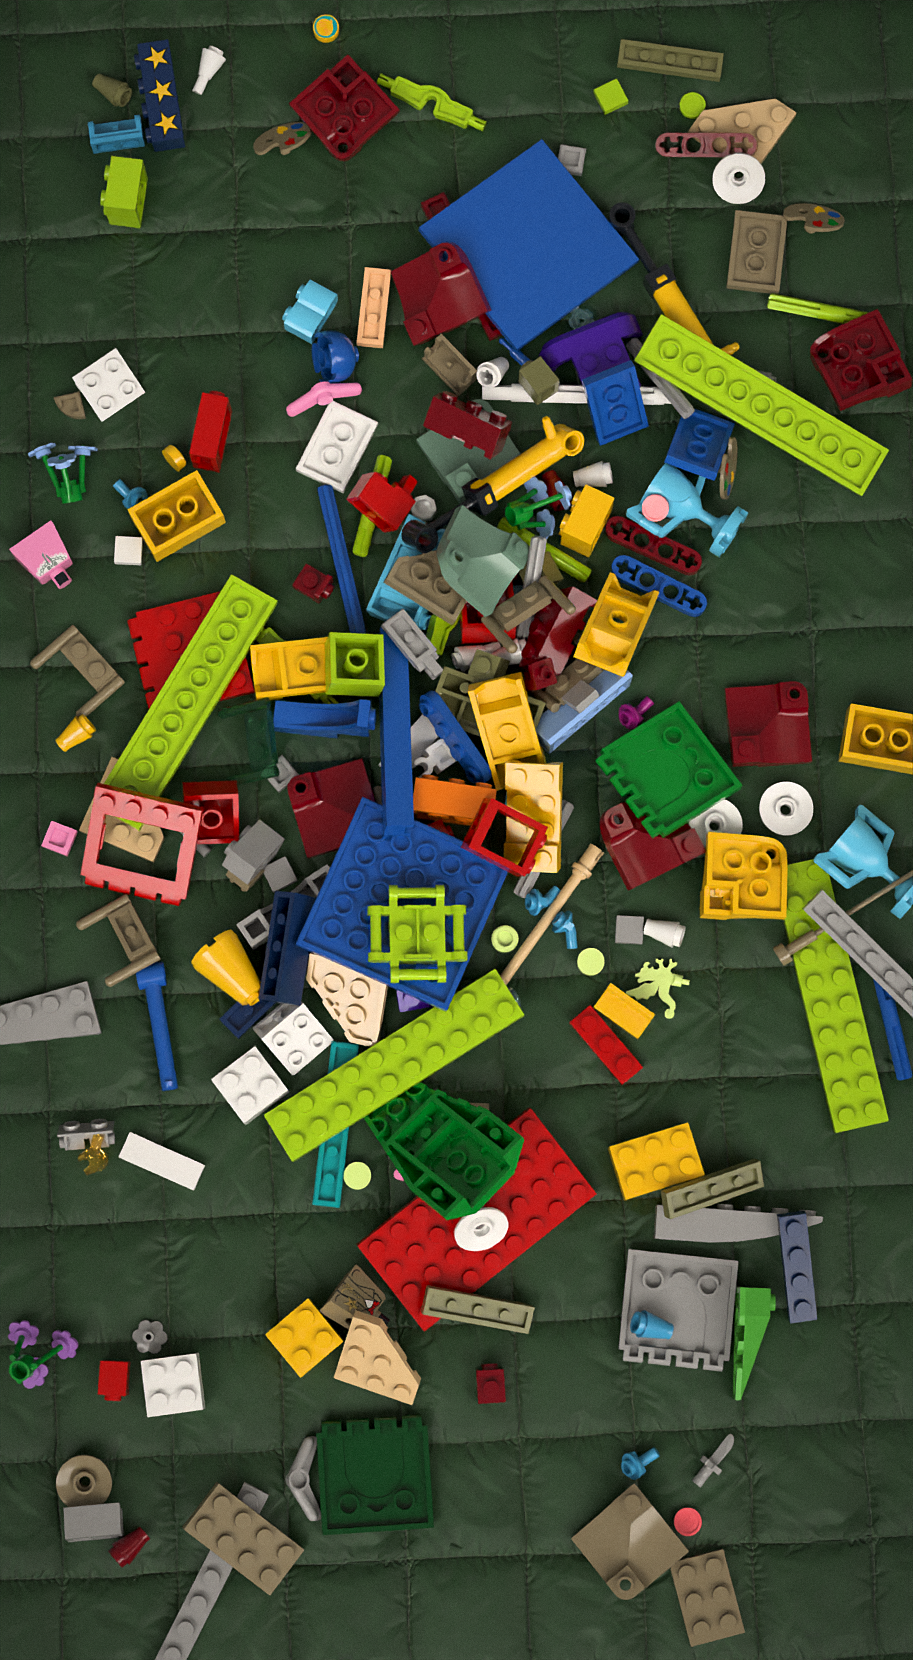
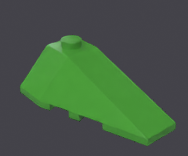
[733,1287,776,1400]

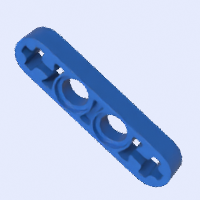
[611,555,707,617]

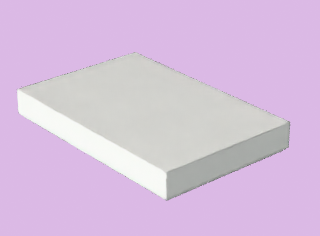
[296,401,378,493]

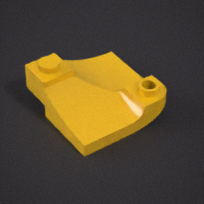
[700,832,787,920]

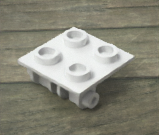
[72,348,145,422]

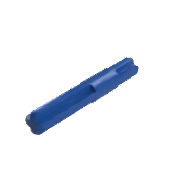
[873,979,912,1080]

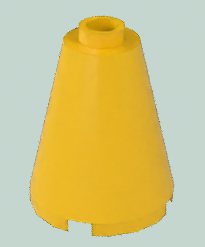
[191,930,261,1006]

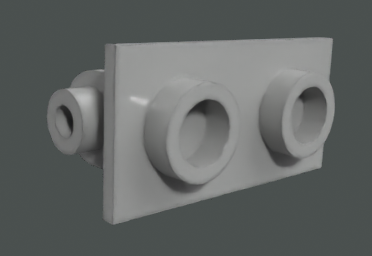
[57,1119,115,1151]

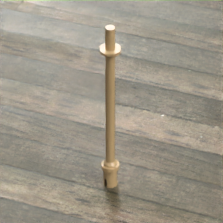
[500,844,604,985]

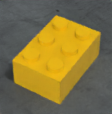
[127,470,226,562]
[838,704,913,774]
[608,1122,705,1201]

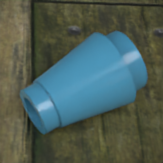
[630,1310,674,1339]

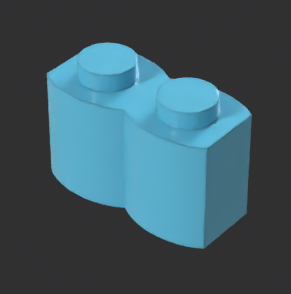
[282,280,338,344]

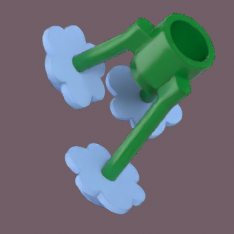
[505,477,572,539]

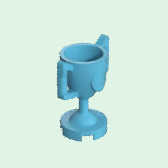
[626,463,748,558]
[813,805,913,919]

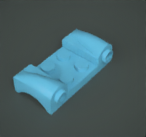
[366,514,446,631]

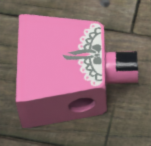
[9,521,73,589]

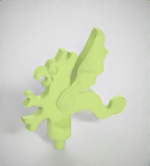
[626,958,690,1019]

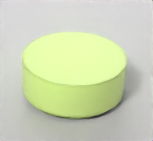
[491,925,518,953]
[577,948,604,976]
[344,1162,371,1190]

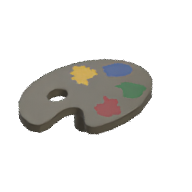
[253,122,311,155]
[783,203,845,233]
[718,437,737,500]

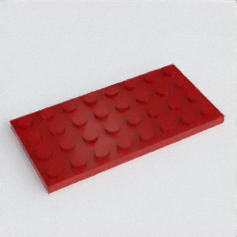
[356,1107,597,1332]

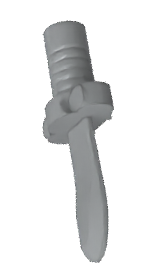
[692,1434,734,1488]

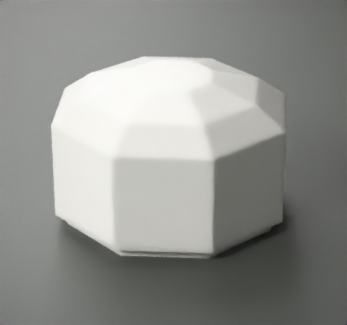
[411,495,437,522]

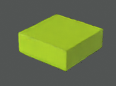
[593,79,628,115]

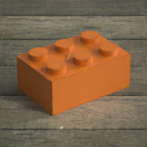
[413,774,497,829]

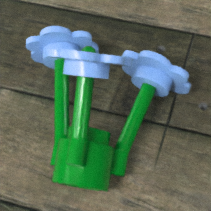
[28,443,98,504]

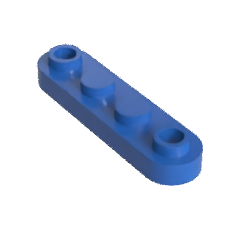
[419,690,492,784]

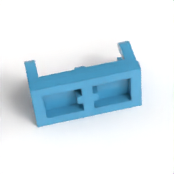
[88,114,145,154]

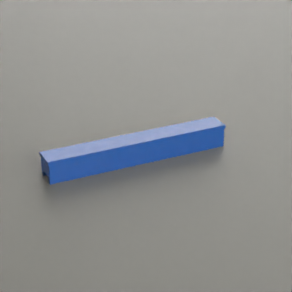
[379,628,414,837]

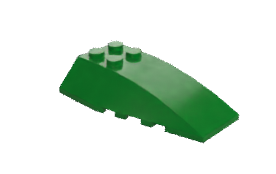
[364,1082,524,1220]

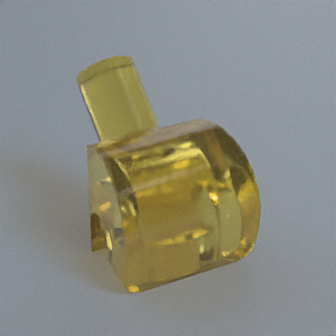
[78,1134,108,1175]

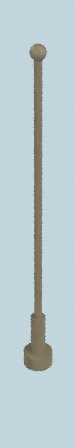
[772,870,913,966]

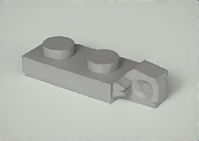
[381,609,443,680]

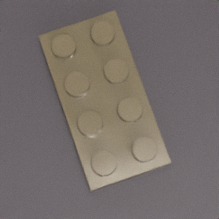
[182,1482,304,1595]

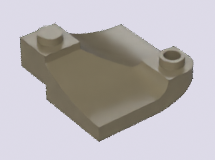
[571,1483,689,1600]

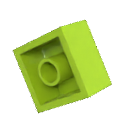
[100,156,148,228]
[325,632,385,697]

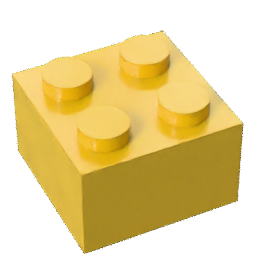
[558,484,615,558]
[265,1298,344,1378]

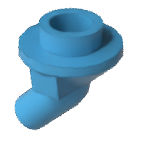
[113,479,148,509]
[525,886,561,916]
[552,910,578,949]
[621,1447,660,1480]

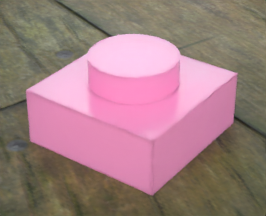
[41,821,78,857]

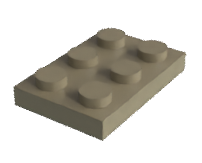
[726,210,787,294]
[670,1548,745,1647]

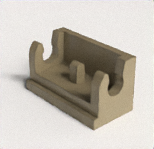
[422,334,477,396]

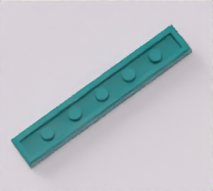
[312,1041,359,1208]

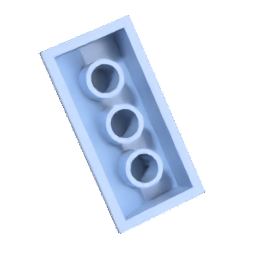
[536,669,633,754]

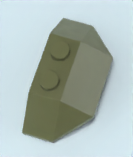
[435,666,546,737]

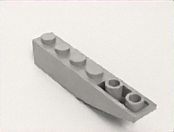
[653,1203,823,1243]

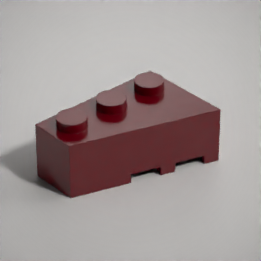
[423,391,512,460]
[519,586,598,677]

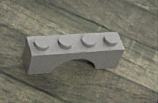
[236,864,330,950]

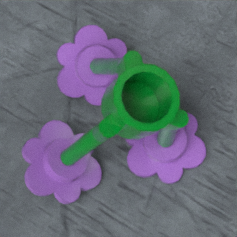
[8,1320,78,1389]

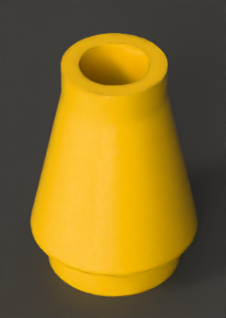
[55,714,96,752]

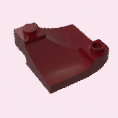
[289,54,400,161]
[391,242,491,346]
[810,309,912,411]
[724,681,812,767]
[287,759,375,859]
[600,802,706,891]

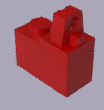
[346,472,418,533]

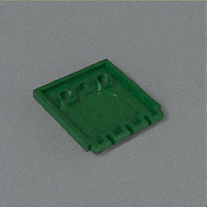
[316,1414,434,1535]

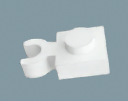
[412,739,456,778]

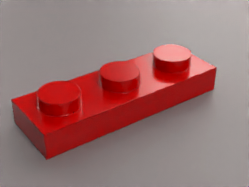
[569,1005,643,1085]

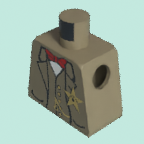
[319,1265,390,1329]

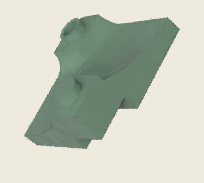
[416,399,520,504]
[436,505,530,617]

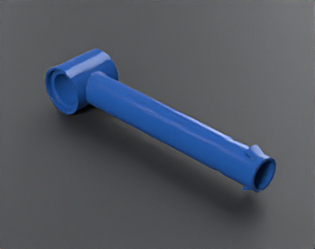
[136,961,178,1091]

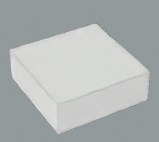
[114,536,143,565]

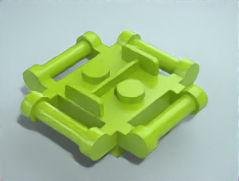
[367,885,468,983]

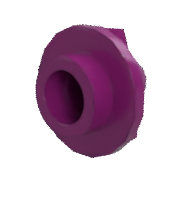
[619,696,655,730]

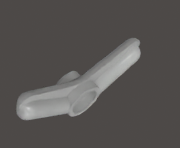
[285,1436,321,1521]

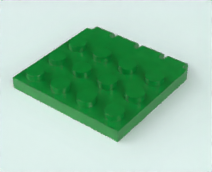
[595,701,742,838]

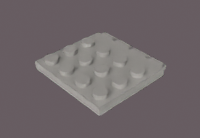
[618,1249,738,1372]

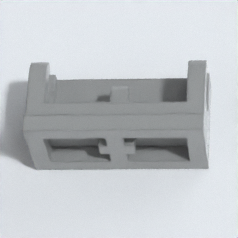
[64,1503,124,1542]

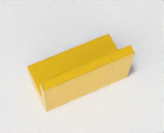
[593,983,655,1040]

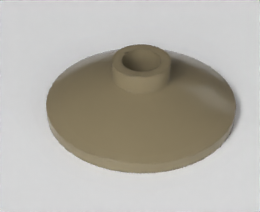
[56,1455,112,1507]

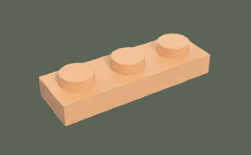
[357,267,391,348]

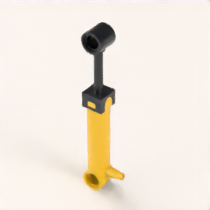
[608,202,739,355]
[401,416,584,553]

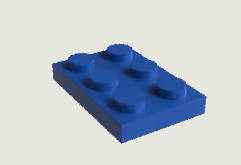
[582,360,649,446]
[664,409,735,481]

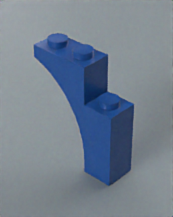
[272,699,376,739]

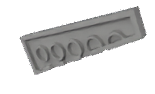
[0,981,102,1045]

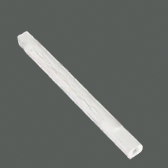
[482,384,680,405]

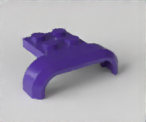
[538,312,643,388]

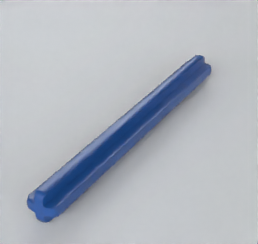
[317,485,366,634]

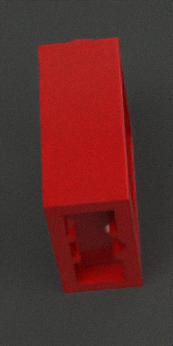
[189,391,232,473]
[461,798,548,877]

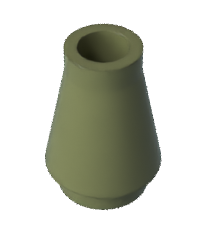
[92,73,132,107]

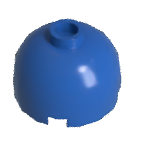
[312,331,359,384]

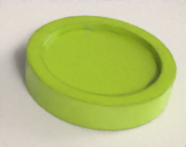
[679,92,706,119]

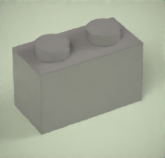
[222,819,285,885]

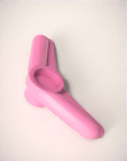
[286,382,362,417]

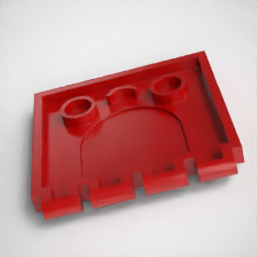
[127,591,255,709]

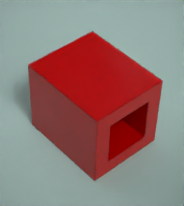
[98,1360,131,1401]

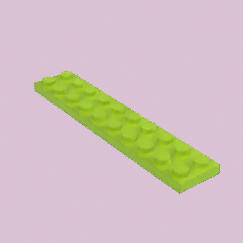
[634,314,889,496]
[92,574,278,831]
[783,859,889,1133]
[264,969,525,1162]

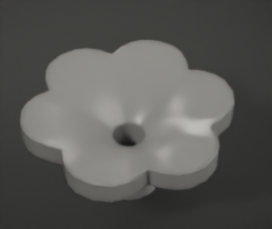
[132,1320,167,1354]

